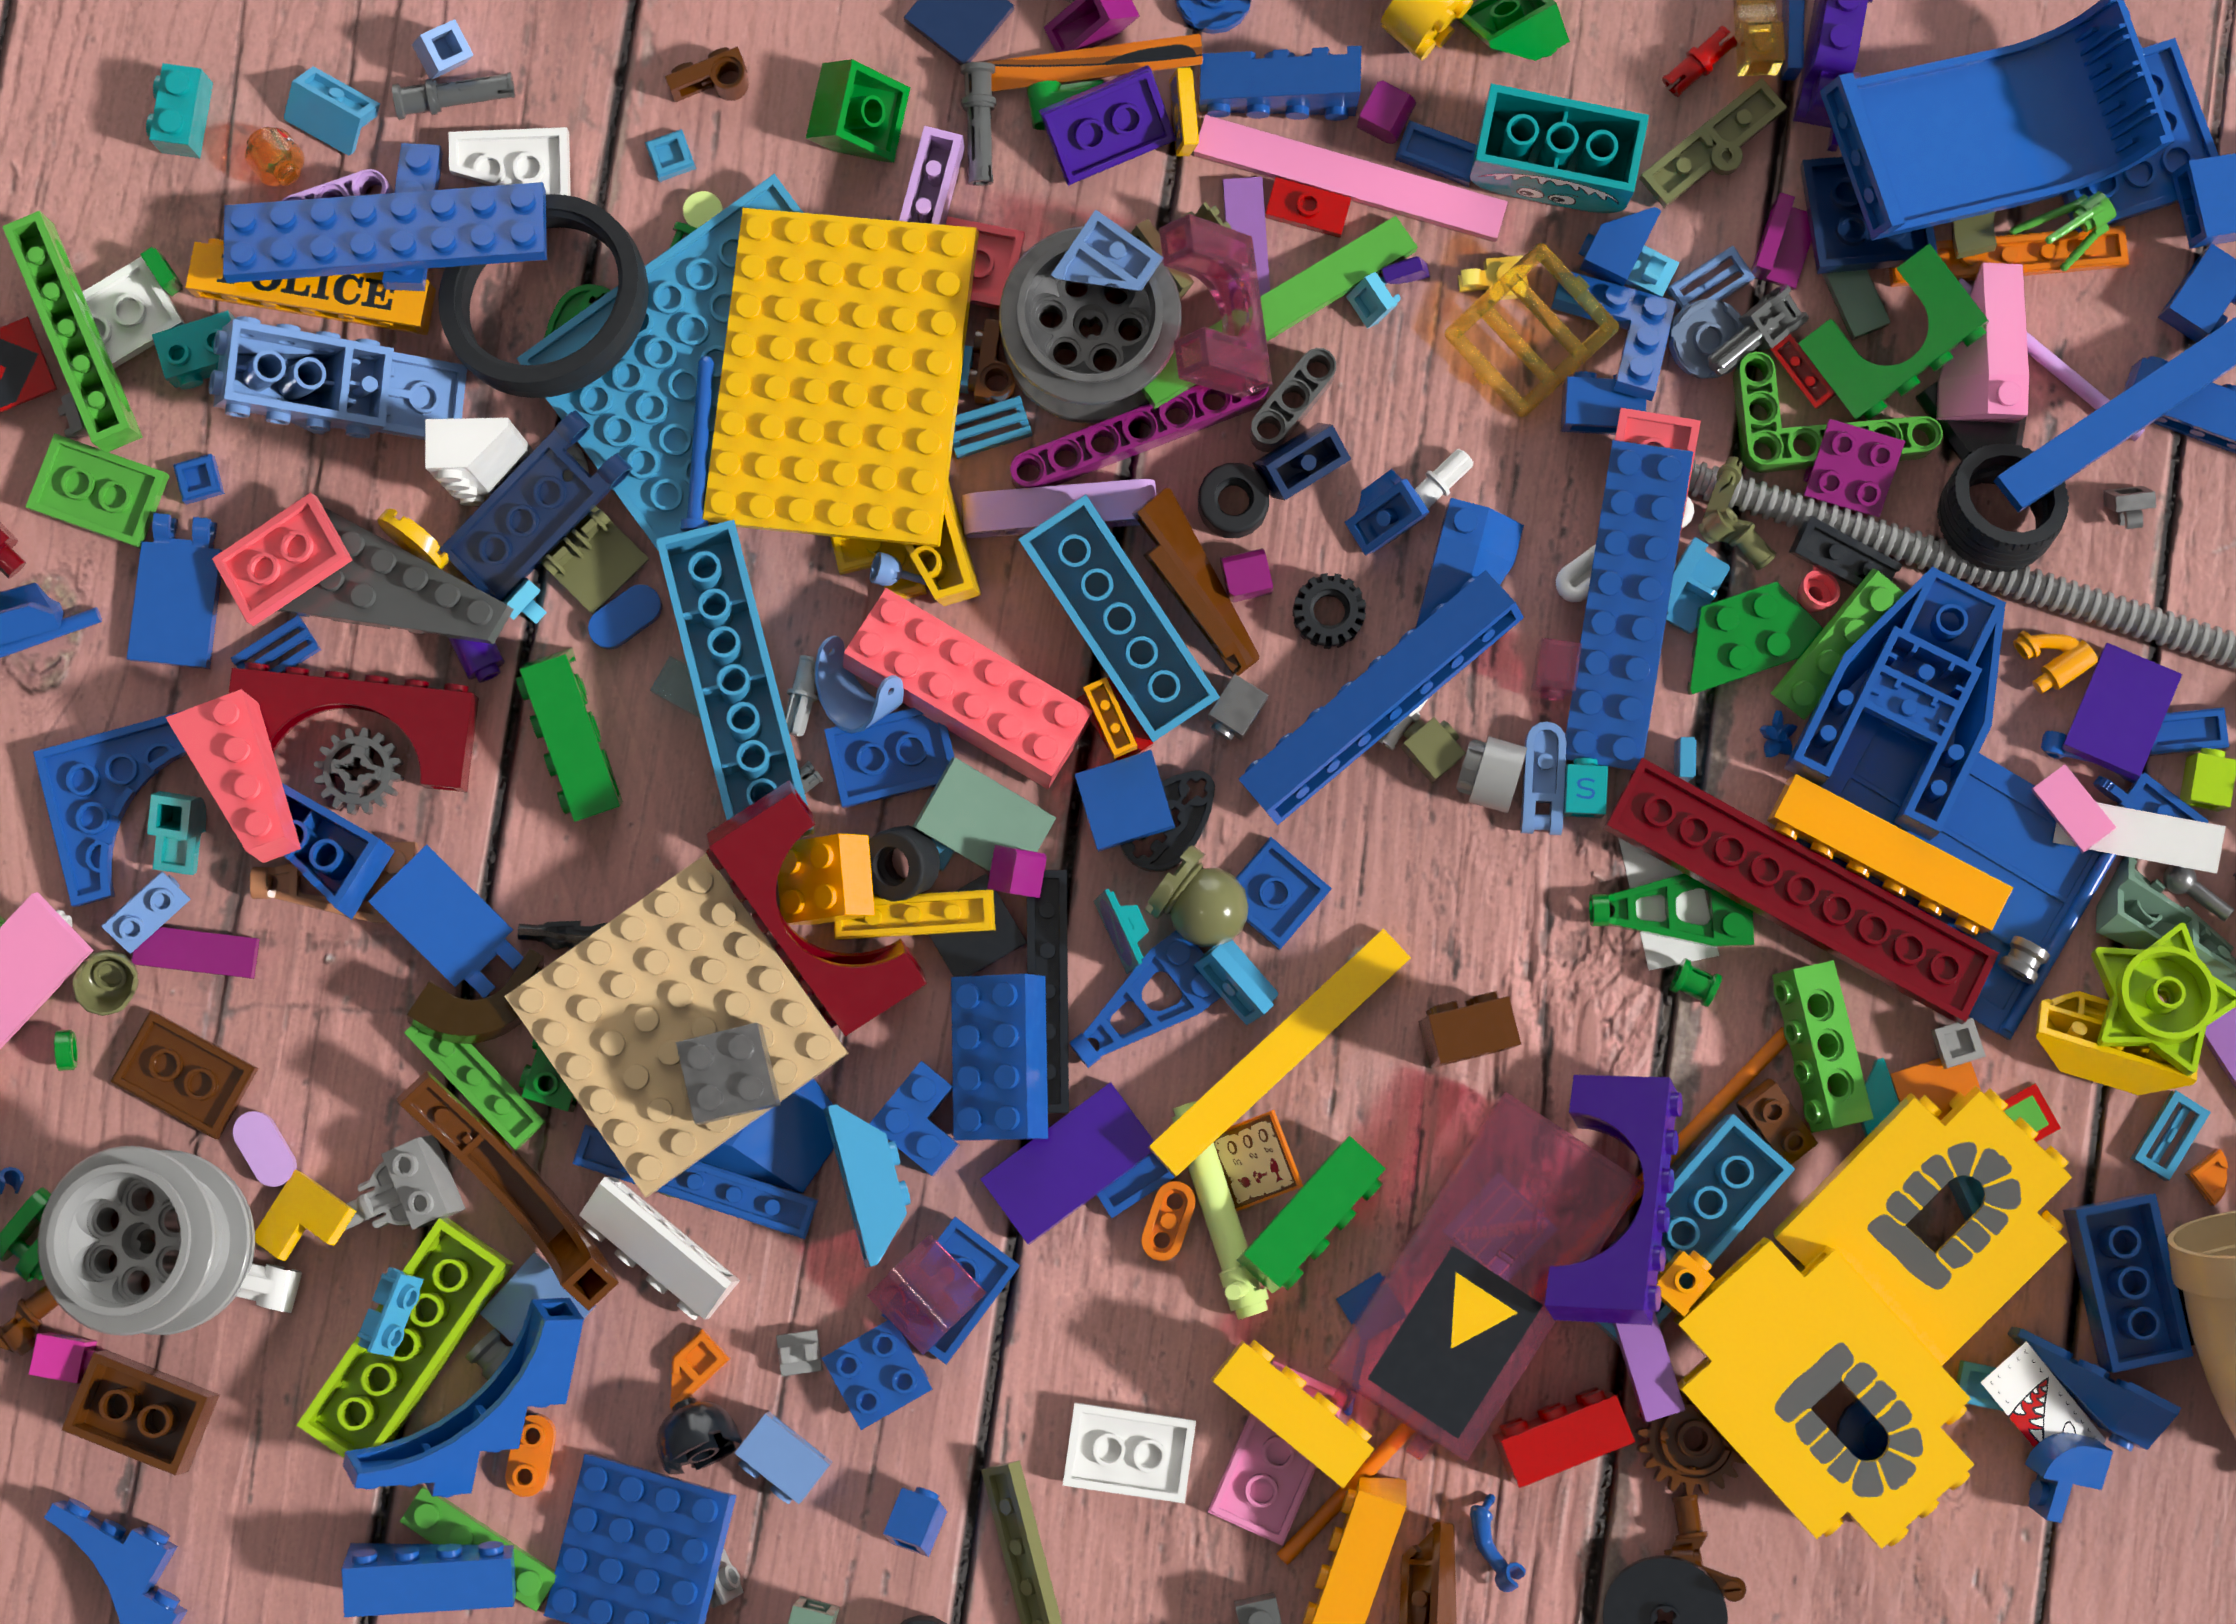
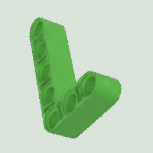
[1733,351,1943,473]

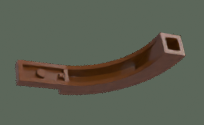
[397,1071,619,1311]

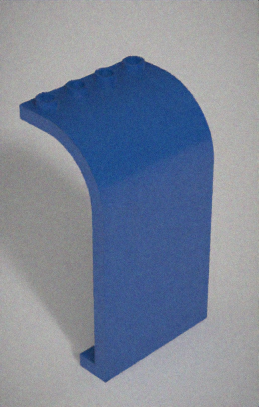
[1820,0,2175,240]

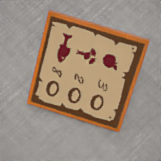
[1214,1110,1303,1212]

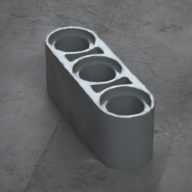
[1250,348,1336,452]

